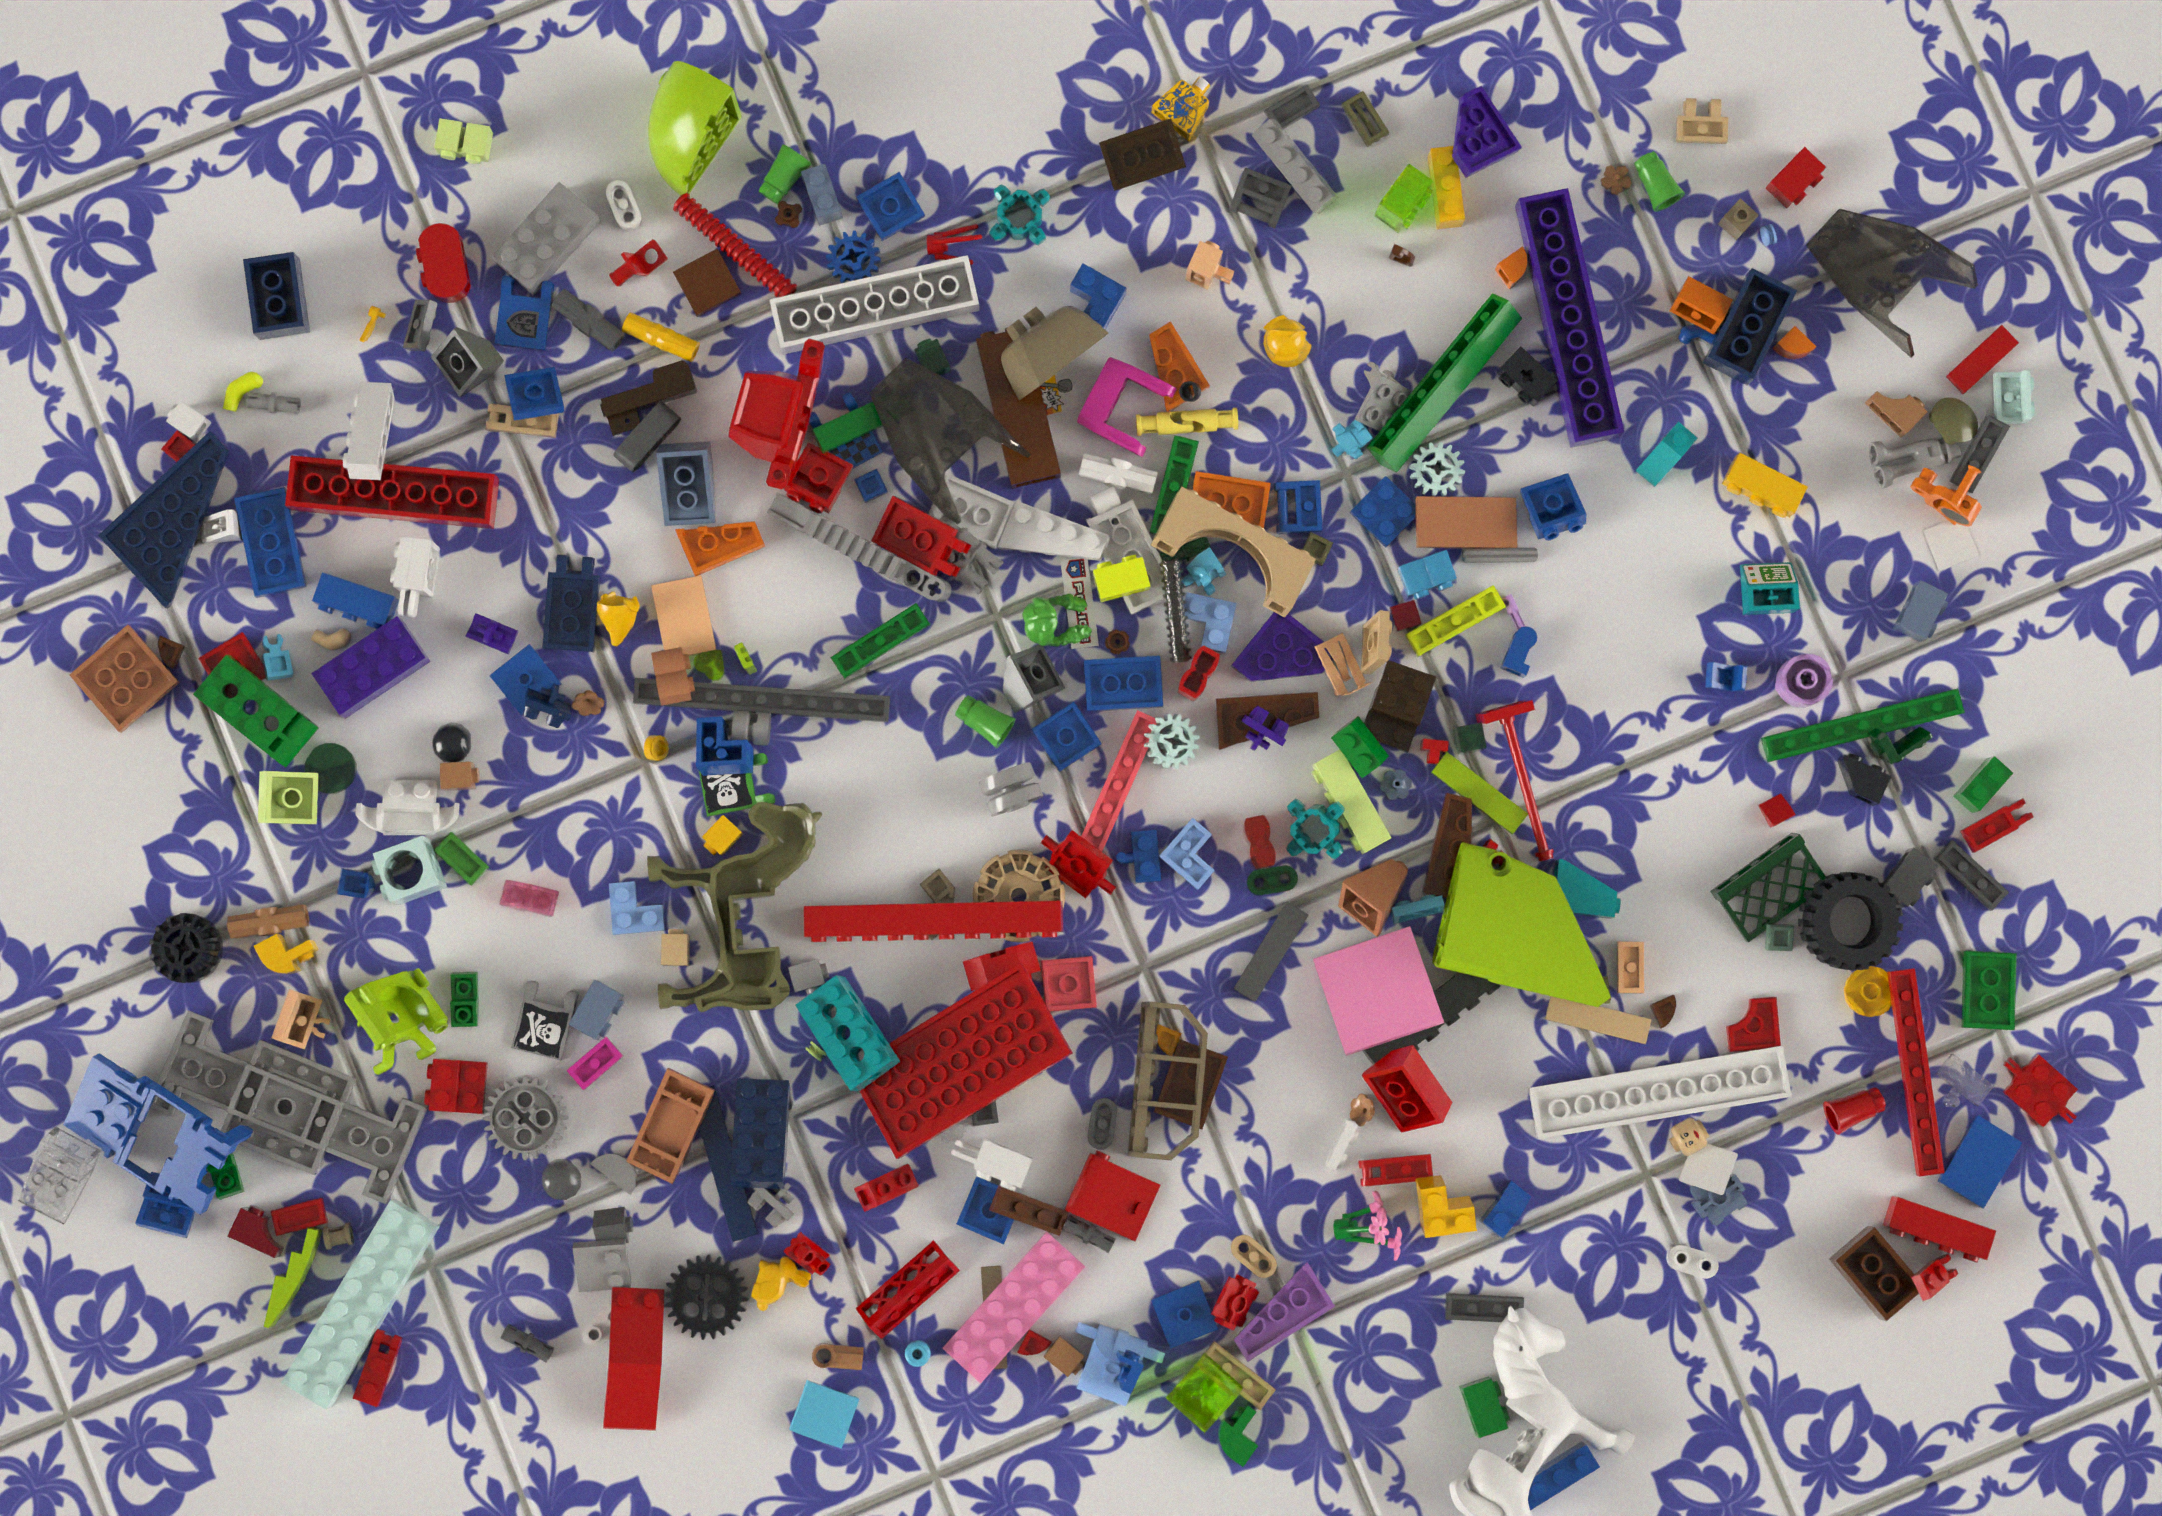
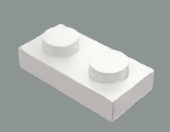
[1324,1120,1359,1171]

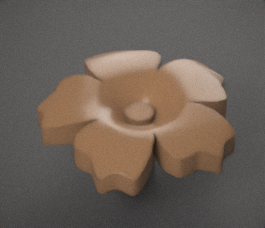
[1600,165,1632,195]

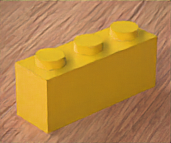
[1427,146,1465,230]
[1722,453,1808,518]

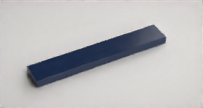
[699,1085,758,1242]

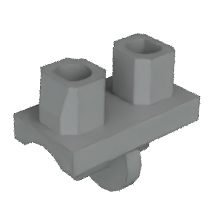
[747,1183,794,1228]

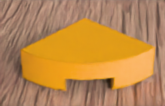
[1156,1024,1181,1056]

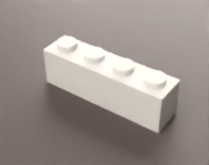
[343,382,395,480]

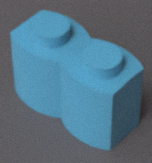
[1397,550,1457,600]

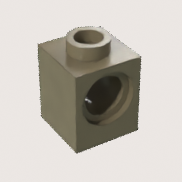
[1718,198,1759,240]

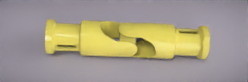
[1136,407,1238,436]

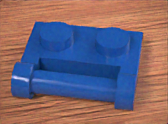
[1274,480,1323,534]

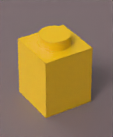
[702,815,743,856]

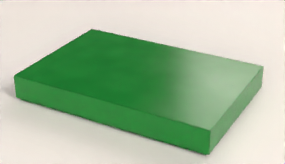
[1961,951,2017,1030]

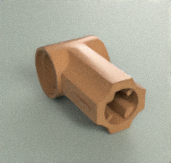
[812,1343,864,1370]

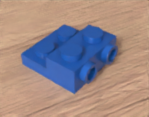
[1520,473,1587,541]

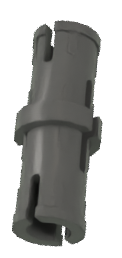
[1062,1215,1116,1253]
[500,1324,554,1363]

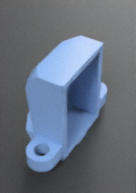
[1075,1322,1165,1406]

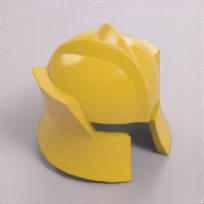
[1263,315,1312,367]

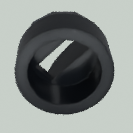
[1179,381,1201,402]

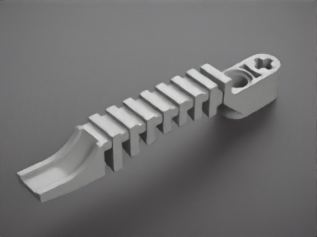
[767,492,952,602]

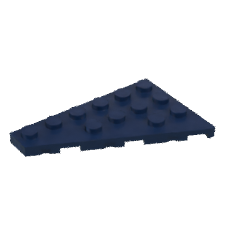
[98,431,230,609]

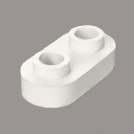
[606,180,642,230]
[1666,1245,1719,1279]
[582,1304,611,1347]

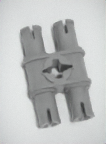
[939,514,1004,595]

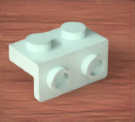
[1993,370,2035,424]

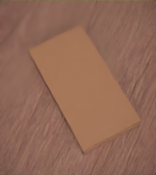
[1415,496,1517,549]

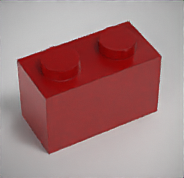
[1765,147,1826,208]

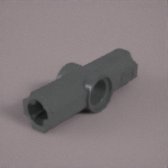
[551,289,625,352]

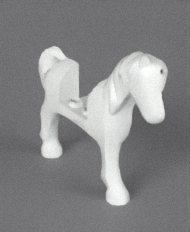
[1449,1306,1635,1516]

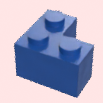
[1070,263,1127,330]
[696,716,754,776]

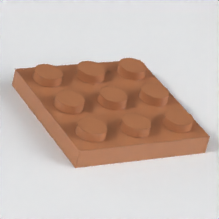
[69,625,180,733]

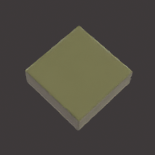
[1303,532,1333,566]

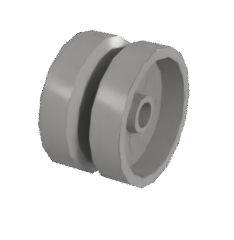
[979,762,1043,816]

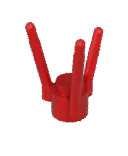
[927,224,982,265]

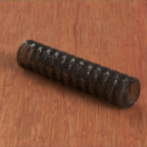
[1159,559,1192,663]

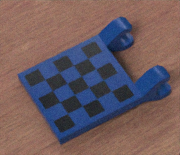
[809,392,883,469]

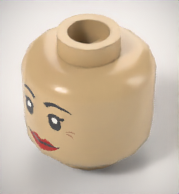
[1669,1118,1709,1156]

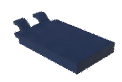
[542,555,600,652]

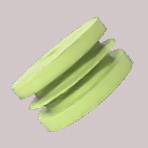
[805,1041,827,1062]

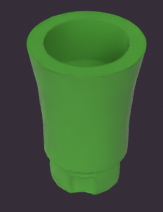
[759,144,811,205]
[1634,151,1685,212]
[955,695,1016,749]

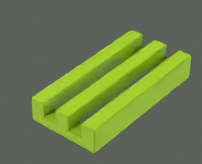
[734,642,757,675]

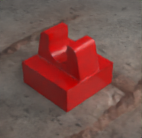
[1420,738,1449,765]

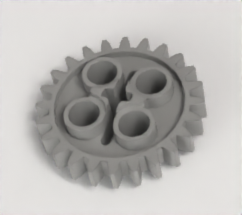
[483,1076,569,1160]

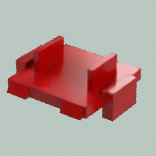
[1211,1274,1259,1331]

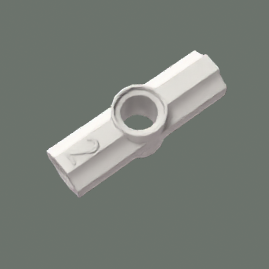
[1079,453,1158,494]

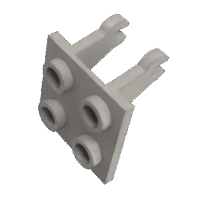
[1355,362,1412,431]

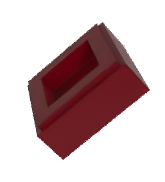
[1389,600,1422,632]

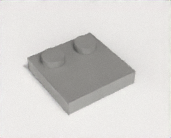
[573,1239,631,1292]

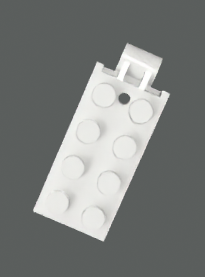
[1086,486,1177,615]

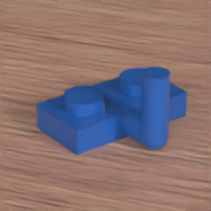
[1116,830,1161,884]

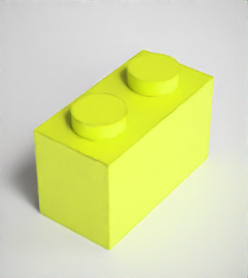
[1093,555,1151,602]

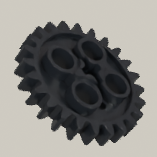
[664,1254,749,1340]

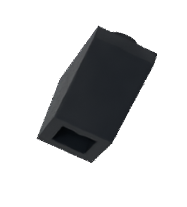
[1837,753,1892,806]

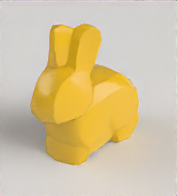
[751,1256,811,1311]

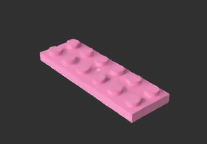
[942,1232,1085,1383]

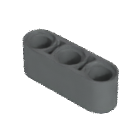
[613,401,681,473]

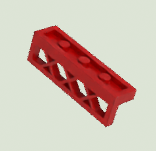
[855,1240,960,1339]

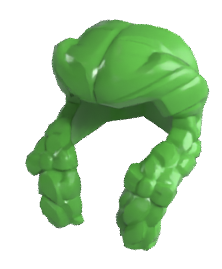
[1022,594,1092,647]

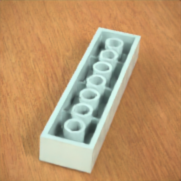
[281,1199,440,1409]

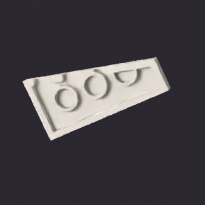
[997,501,1110,561]

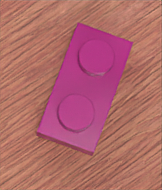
[567,1037,624,1090]

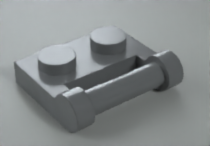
[1228,168,1292,229]

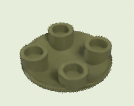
[1929,397,1978,445]

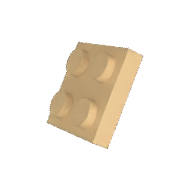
[1361,610,1392,675]

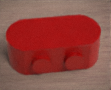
[416,223,471,303]

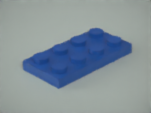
[234,487,307,598]

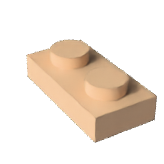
[1617,942,1644,993]

